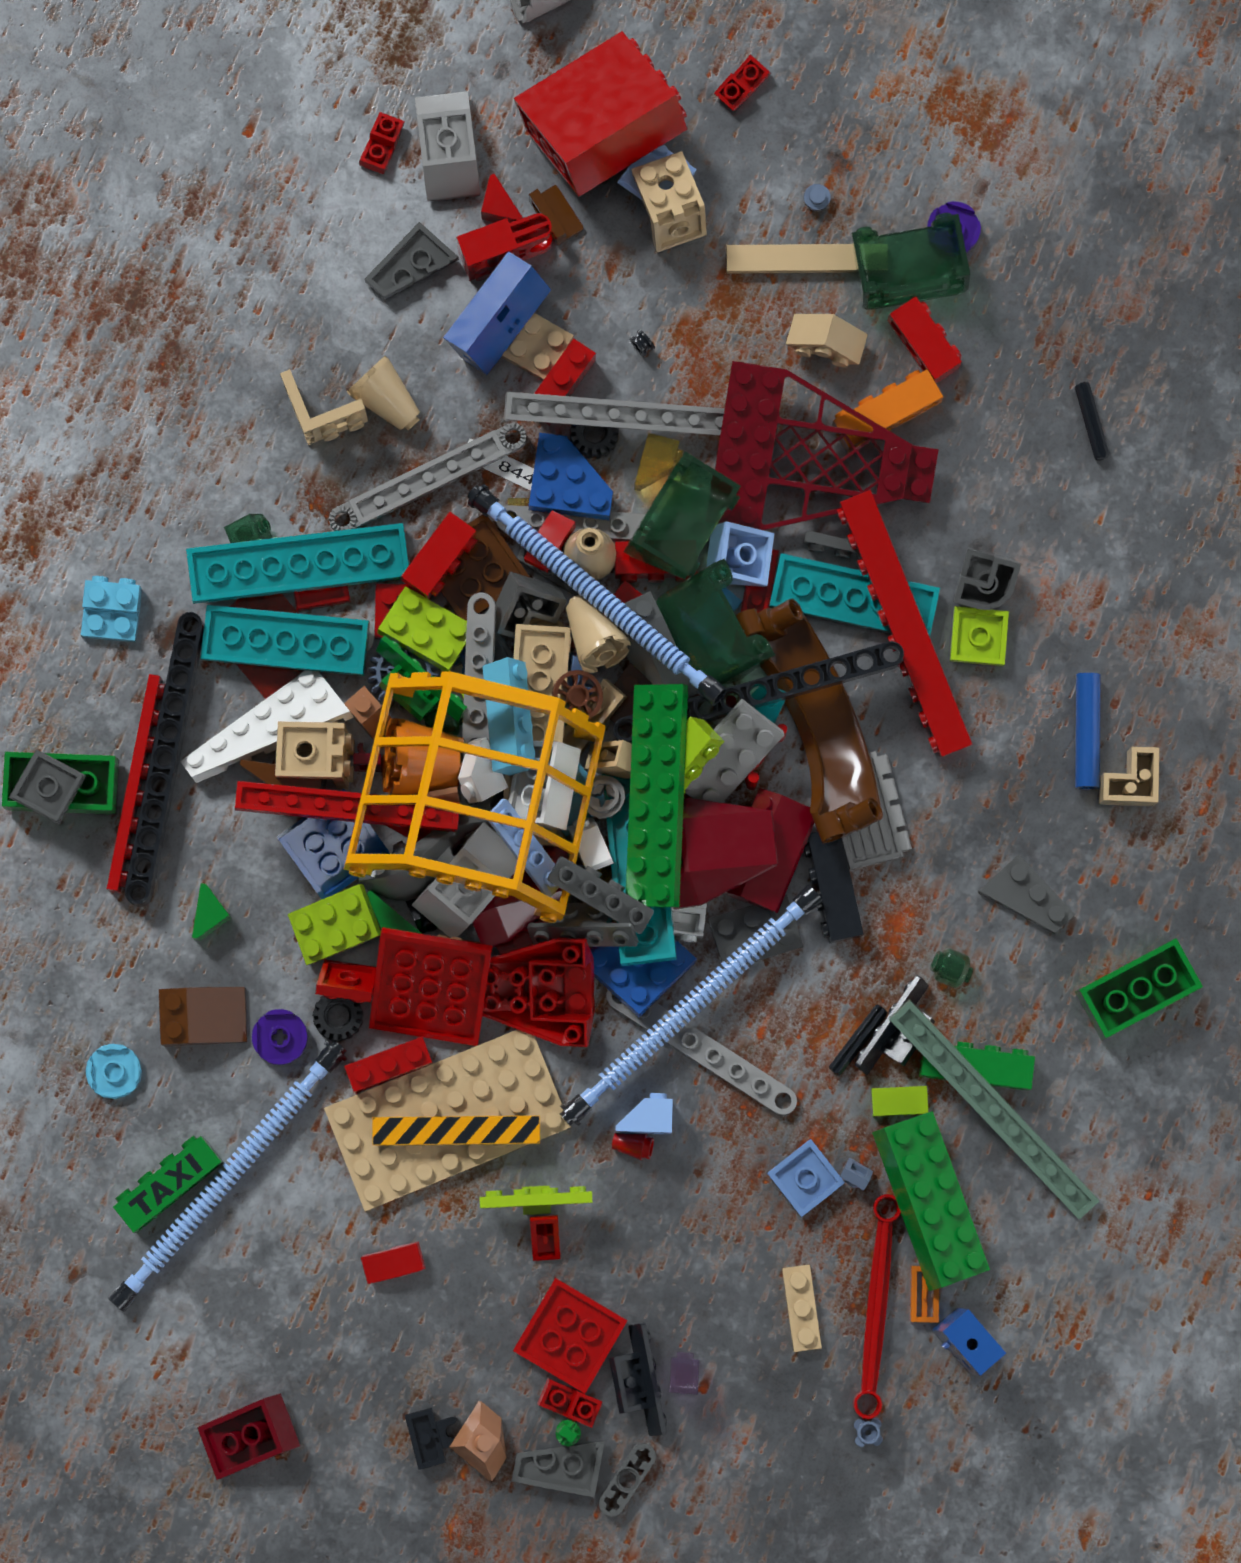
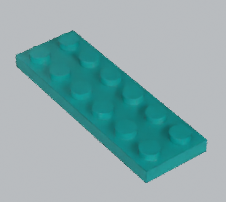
[769,553,940,637]
[200,605,370,676]

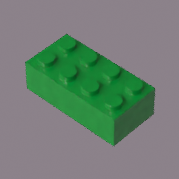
[2,752,119,815]
[1075,938,1203,1041]

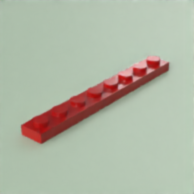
[107,674,165,894]
[235,781,460,832]

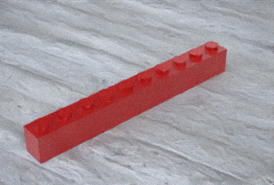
[836,490,973,757]

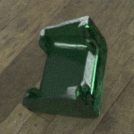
[851,213,971,310]
[623,451,741,579]
[656,558,775,686]

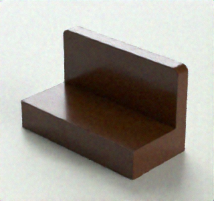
[529,185,584,246]

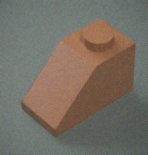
[344,686,391,749]

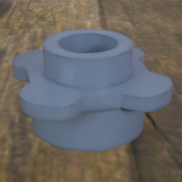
[854,1418,883,1447]

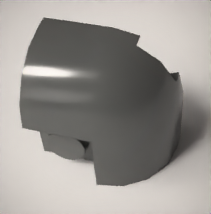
[954,548,1021,610]

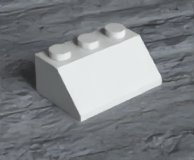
[508,741,581,830]

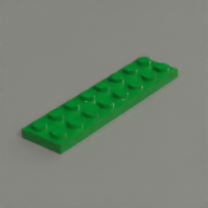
[626,684,688,908]

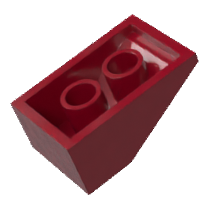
[197,1393,300,1480]

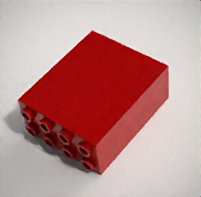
[514,31,687,197]

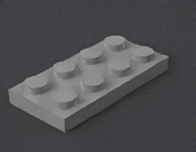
[685,699,784,803]

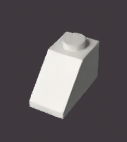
[458,737,508,803]
[567,817,613,870]

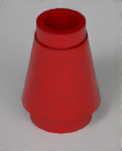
[612,1133,654,1161]

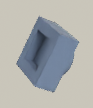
[840,1158,873,1190]

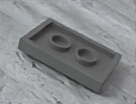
[708,894,804,969]

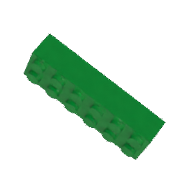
[872,1111,990,1291]

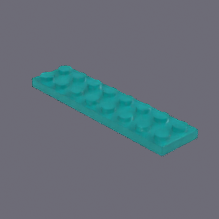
[186,523,409,604]
[602,774,677,966]

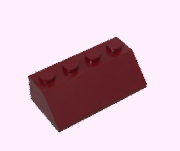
[725,788,814,913]

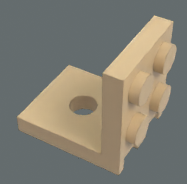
[631,151,707,253]
[280,369,368,445]
[275,721,355,790]

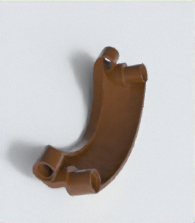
[734,598,883,843]

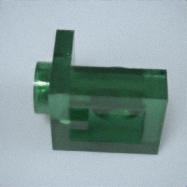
[224,514,272,543]

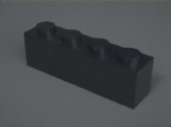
[804,832,864,944]

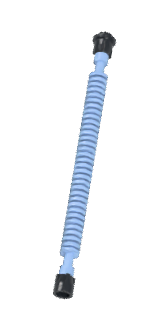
[467,484,727,706]
[560,885,823,1126]
[108,1040,347,1312]

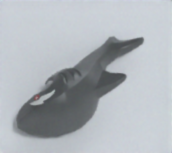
[359,796,493,901]

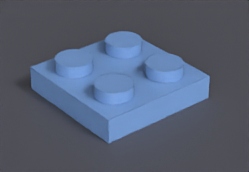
[767,1139,845,1217]

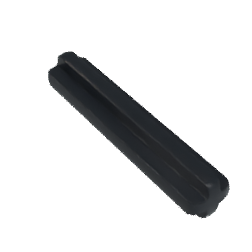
[1075,382,1109,460]
[829,1004,888,1076]

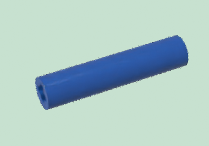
[1075,673,1101,790]

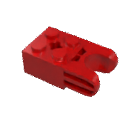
[456,213,552,281]

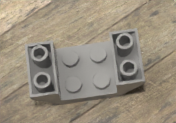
[415,91,481,202]
[412,822,517,938]

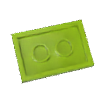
[377,586,467,672]
[288,884,381,966]

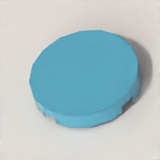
[85,1044,142,1099]

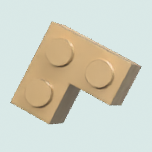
[786,314,868,368]
[1099,747,1159,806]

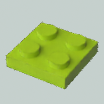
[949,606,1009,667]

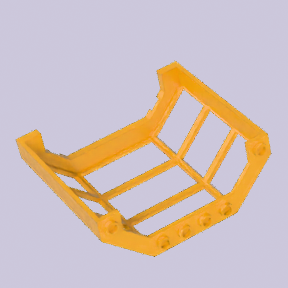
[344,671,606,923]

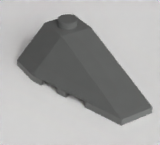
[616,591,698,699]

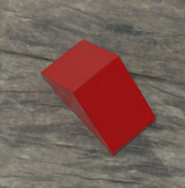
[481,173,523,223]
[530,1215,561,1261]

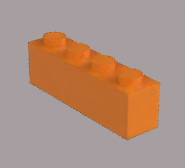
[832,369,943,454]

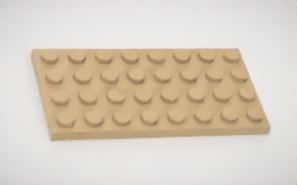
[324,1029,571,1212]

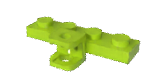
[480,1185,593,1215]

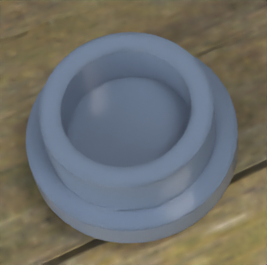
[804,184,831,211]

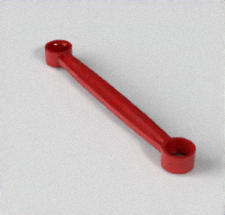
[853,1194,901,1419]

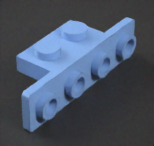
[489,799,559,897]

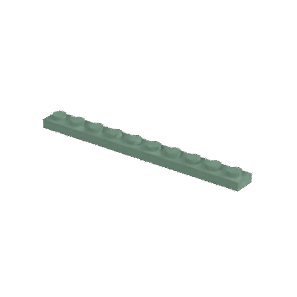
[889,999,1099,1219]

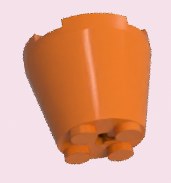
[382,718,464,795]

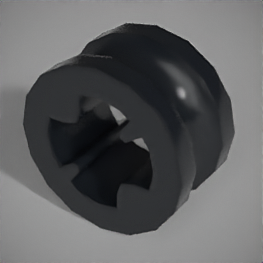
[629,330,655,357]

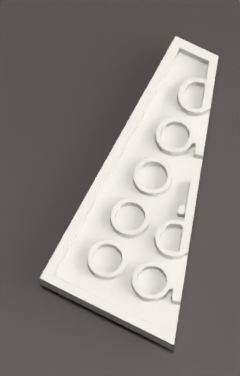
[180,670,354,783]

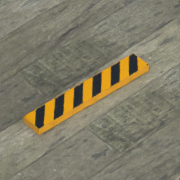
[372,1115,540,1146]

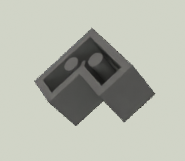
[495,572,567,638]

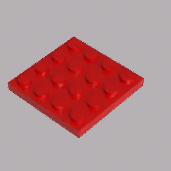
[369,927,493,1046]

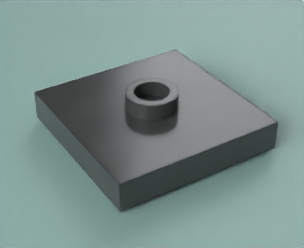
[9,749,86,824]

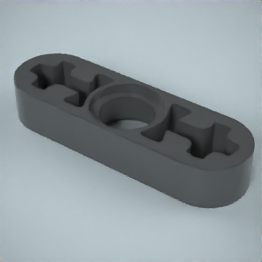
[599,1443,656,1517]

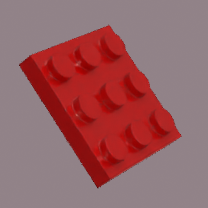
[513,1278,628,1394]

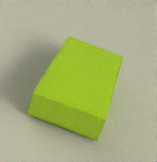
[871,1086,928,1117]

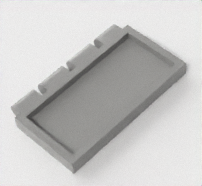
[842,751,912,870]

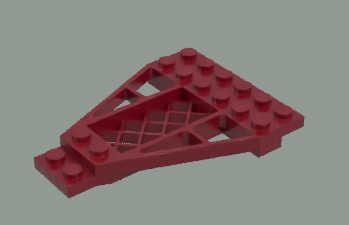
[706,361,939,531]

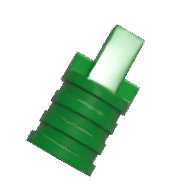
[556,1419,581,1446]

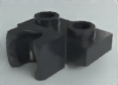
[405,1407,457,1470]

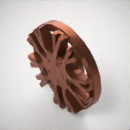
[551,670,603,719]

